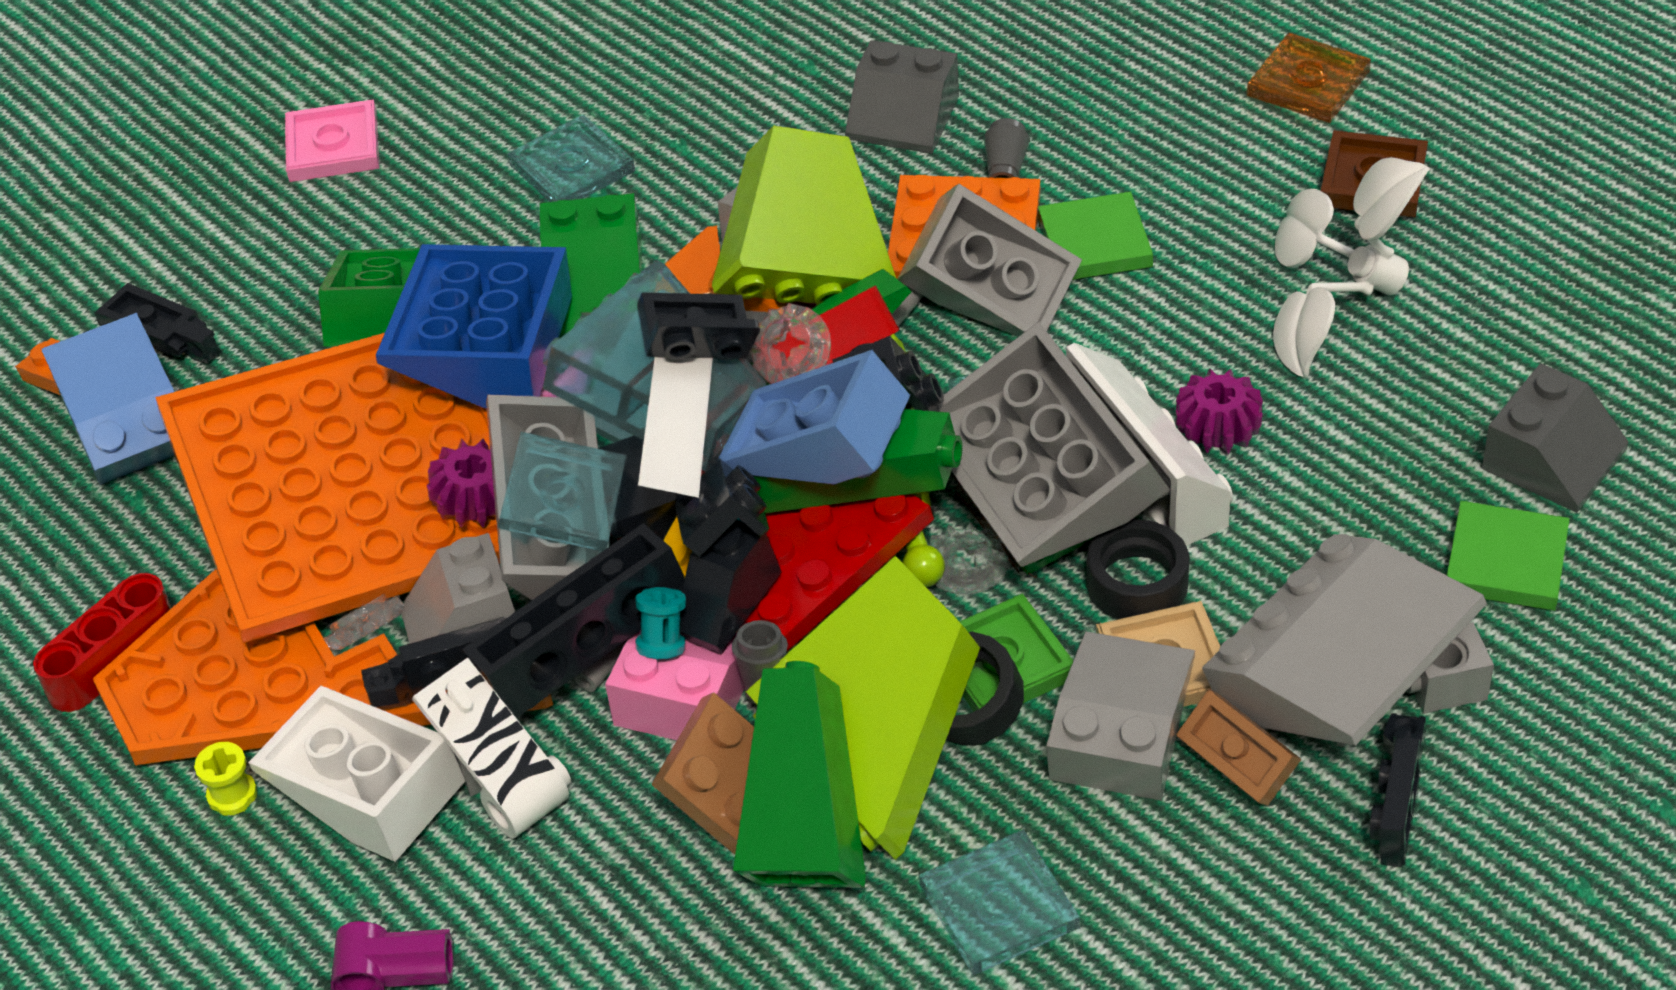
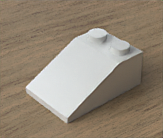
[248,686,465,862]

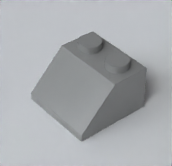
[400,533,515,643]

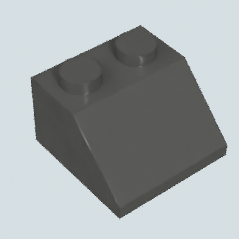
[845,40,959,154]
[1482,363,1629,513]

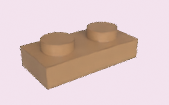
[1176,689,1301,806]

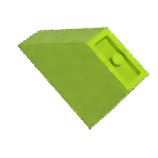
[712,125,897,305]
[746,556,980,860]

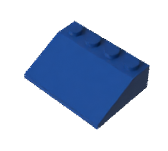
[376,244,572,408]

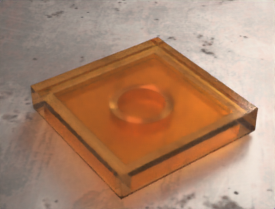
[1247,32,1371,123]

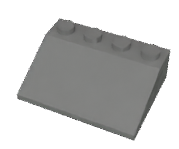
[938,321,1170,567]
[1202,534,1487,746]

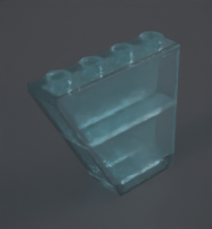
[542,260,766,472]

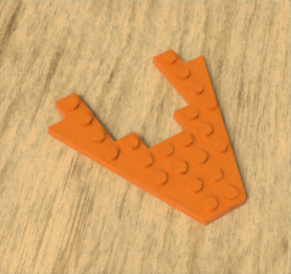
[93,569,553,765]

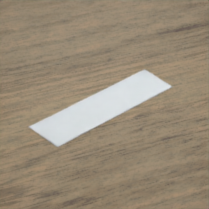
[638,357,713,498]

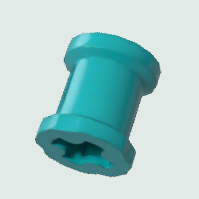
[635,587,686,659]

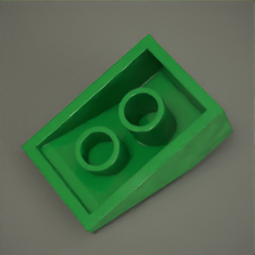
[539,193,644,342]
[318,248,420,347]

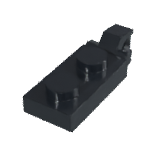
[94,283,221,364]
[361,616,506,707]
[1370,713,1426,867]

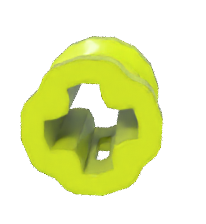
[194,742,258,816]

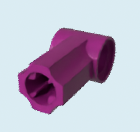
[331,921,454,990]

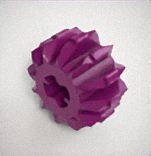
[1175,368,1263,455]
[427,438,496,528]

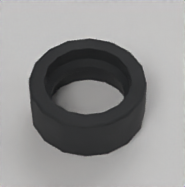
[1086,519,1190,619]
[946,631,1024,745]

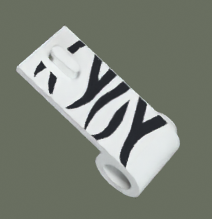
[412,658,571,839]

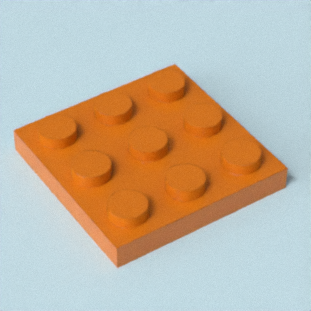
[888,175,1041,278]

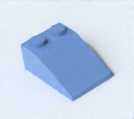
[41,313,175,485]
[718,350,910,484]

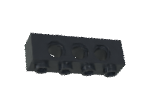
[462,523,685,718]

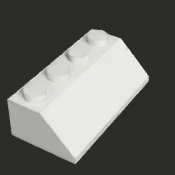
[1066,343,1233,546]

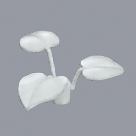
[1273,157,1430,378]

